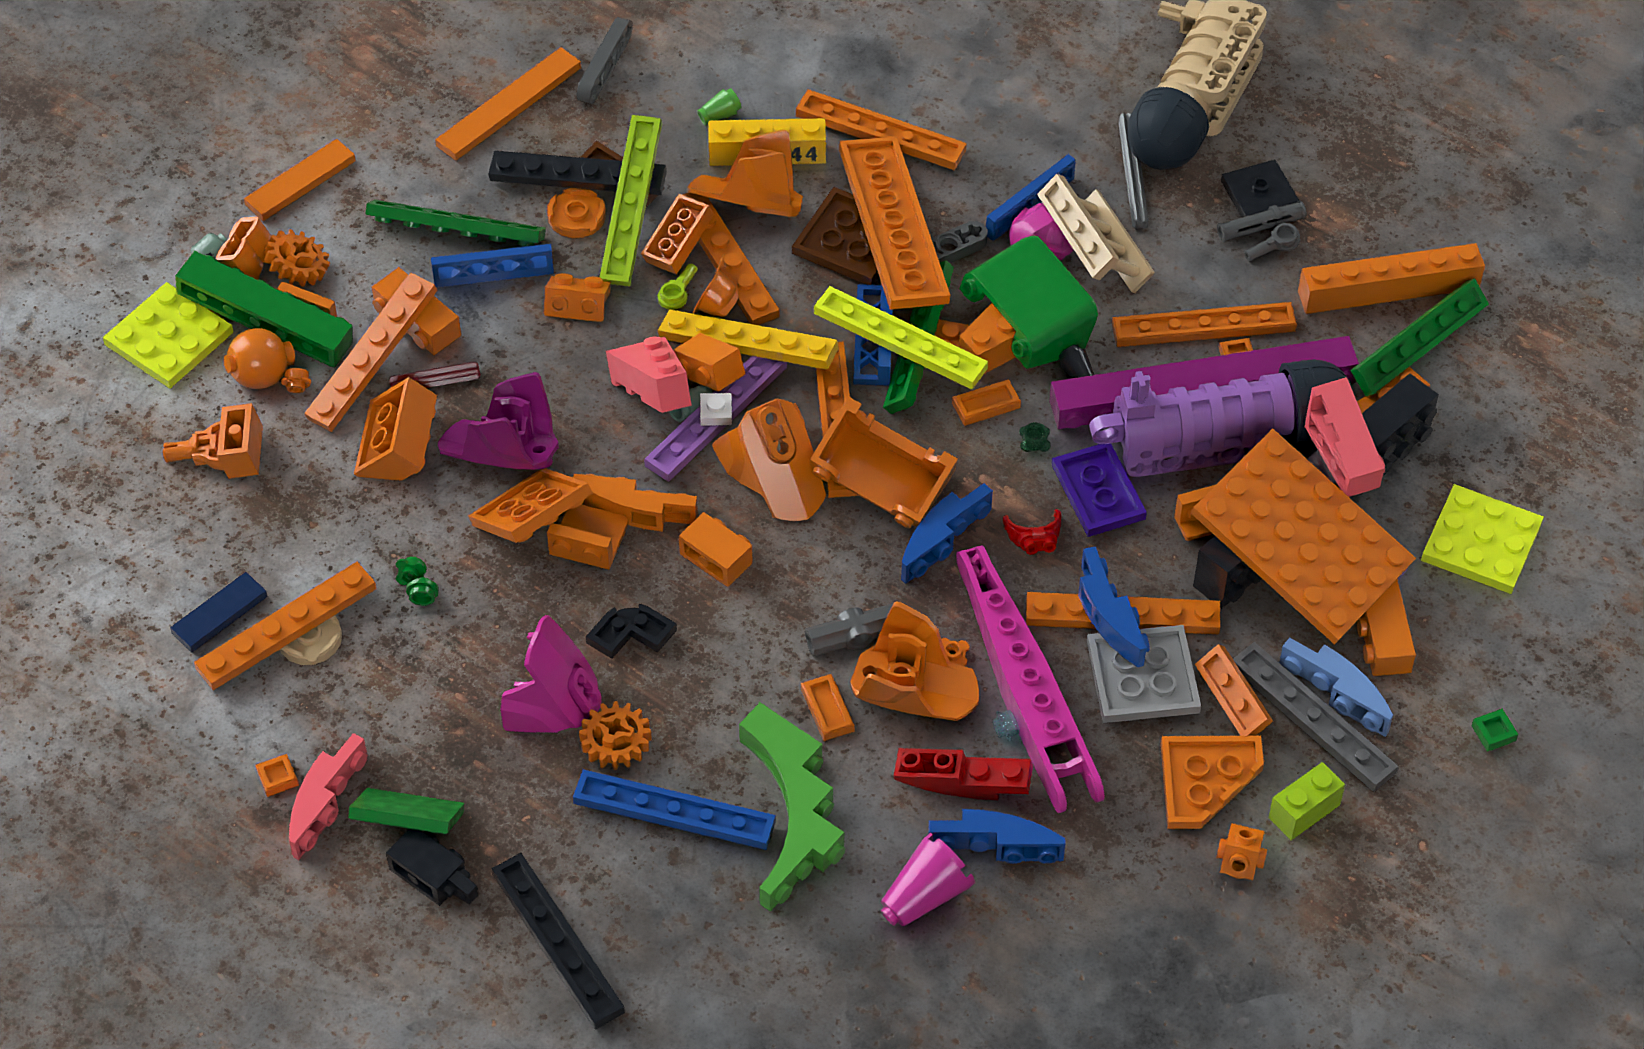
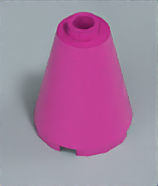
[881,833,976,926]

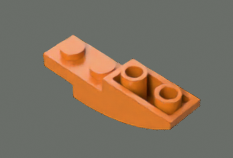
[573,474,698,532]

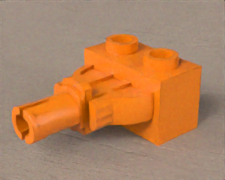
[163,403,263,479]

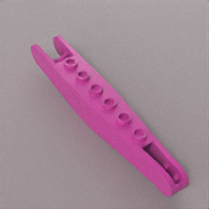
[956,545,1105,813]

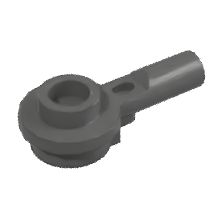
[1244,223,1300,261]

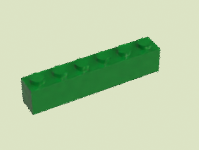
[175,251,353,368]

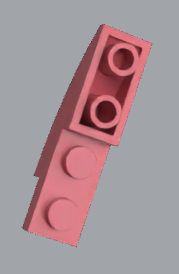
[289,733,368,860]

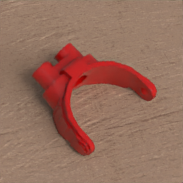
[1002,509,1062,555]

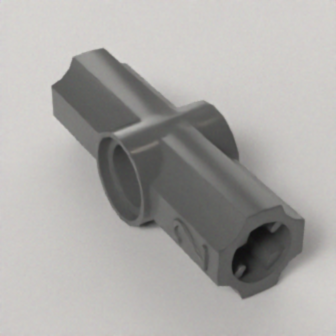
[805,603,893,656]

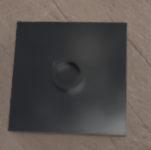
[1221,159,1299,217]

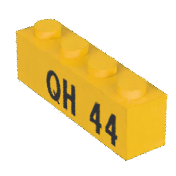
[708,118,826,166]

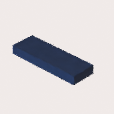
[170,572,268,653]

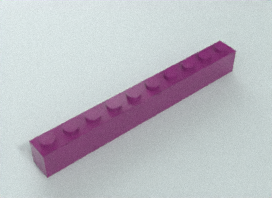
[1049,336,1359,429]

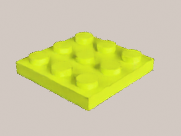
[102,282,234,389]
[1421,484,1544,594]

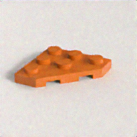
[1161,736,1264,829]

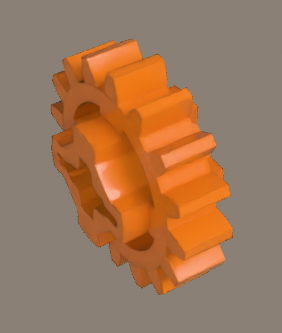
[263,229,330,287]
[579,701,652,770]

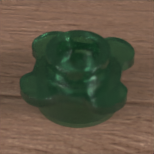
[1019,422,1051,452]

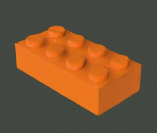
[641,194,714,275]

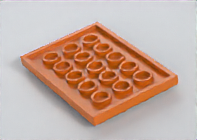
[1190,428,1416,645]

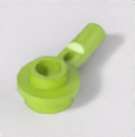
[657,263,698,310]

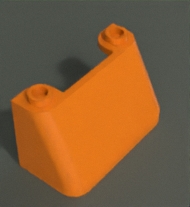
[810,396,958,529]

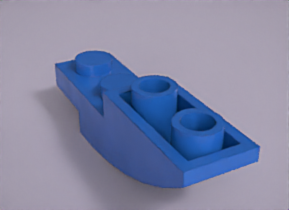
[901,483,993,584]
[1078,546,1149,667]
[928,809,1065,864]

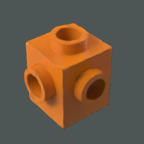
[1216,823,1267,880]

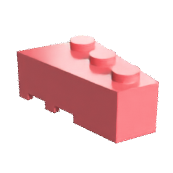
[606,336,692,413]
[1305,377,1385,497]

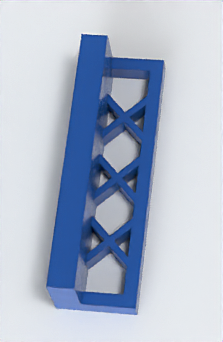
[431,244,554,288]
[853,283,893,386]

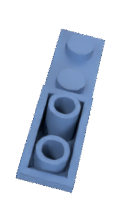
[1279,637,1393,737]

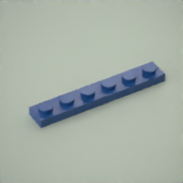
[573,769,776,850]

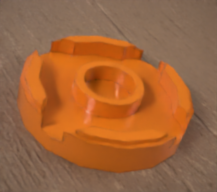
[547,188,606,238]

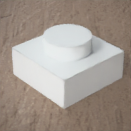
[700,393,732,426]

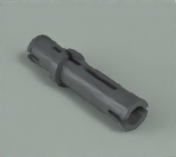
[1217,200,1307,242]

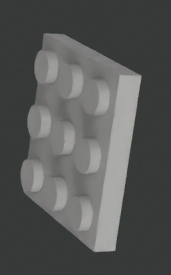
[1087,625,1201,723]

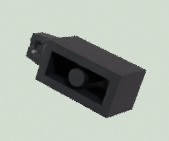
[386,828,479,906]

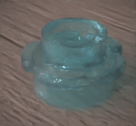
[992,709,1019,741]

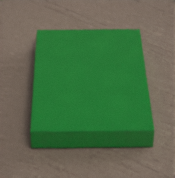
[348,788,465,834]

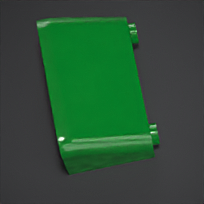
[959,235,1098,369]

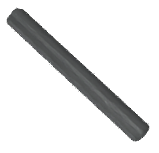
[1119,113,1149,229]

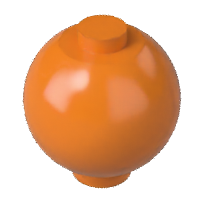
[224,328,295,390]

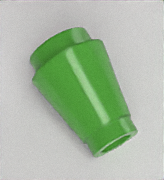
[697,88,742,125]

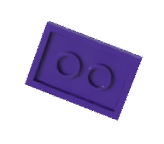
[1051,443,1147,537]

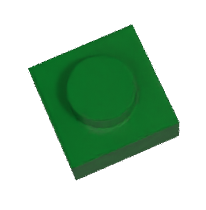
[1471,708,1518,752]

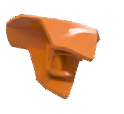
[687,130,803,217]
[712,399,826,521]
[850,601,979,721]

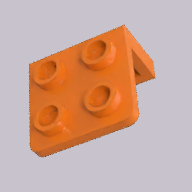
[547,505,628,570]

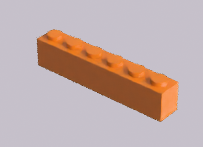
[1298,243,1485,314]

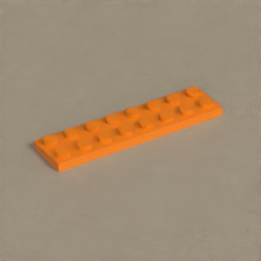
[839,136,950,310]

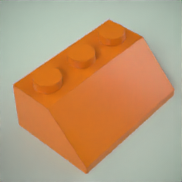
[354,377,437,481]

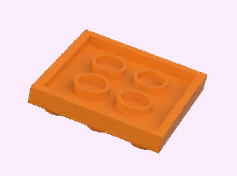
[468,468,593,543]

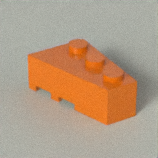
[959,303,1016,374]

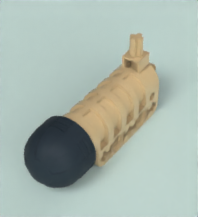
[1127,0,1267,170]

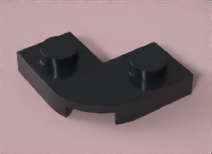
[586,604,677,659]

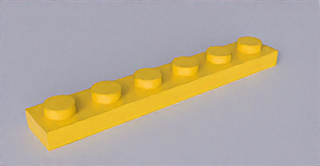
[658,309,839,370]

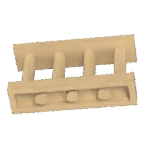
[1037,174,1155,293]

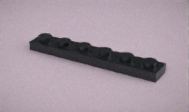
[488,150,667,195]
[492,853,625,1030]

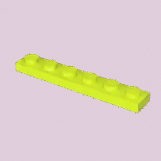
[814,286,988,389]

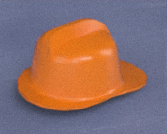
[692,254,738,317]

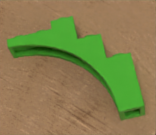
[739,702,845,912]

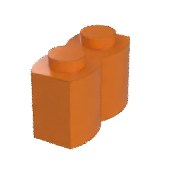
[216,217,271,280]

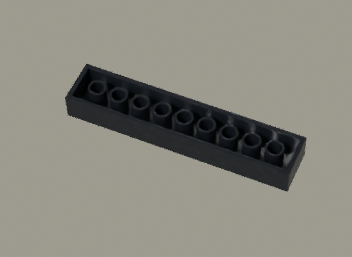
[1193,373,1439,609]

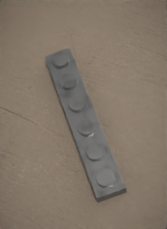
[1233,642,1399,792]

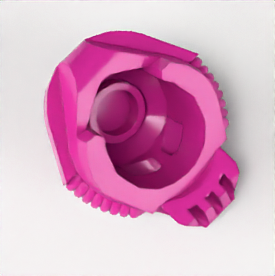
[1009,203,1074,260]

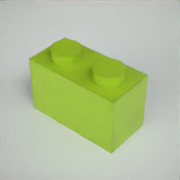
[1268,762,1345,840]

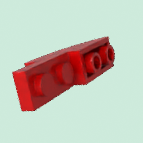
[893,748,1033,801]

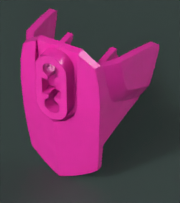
[501,615,602,733]

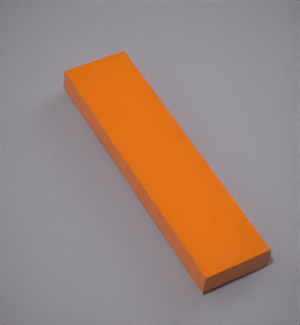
[244,139,356,221]

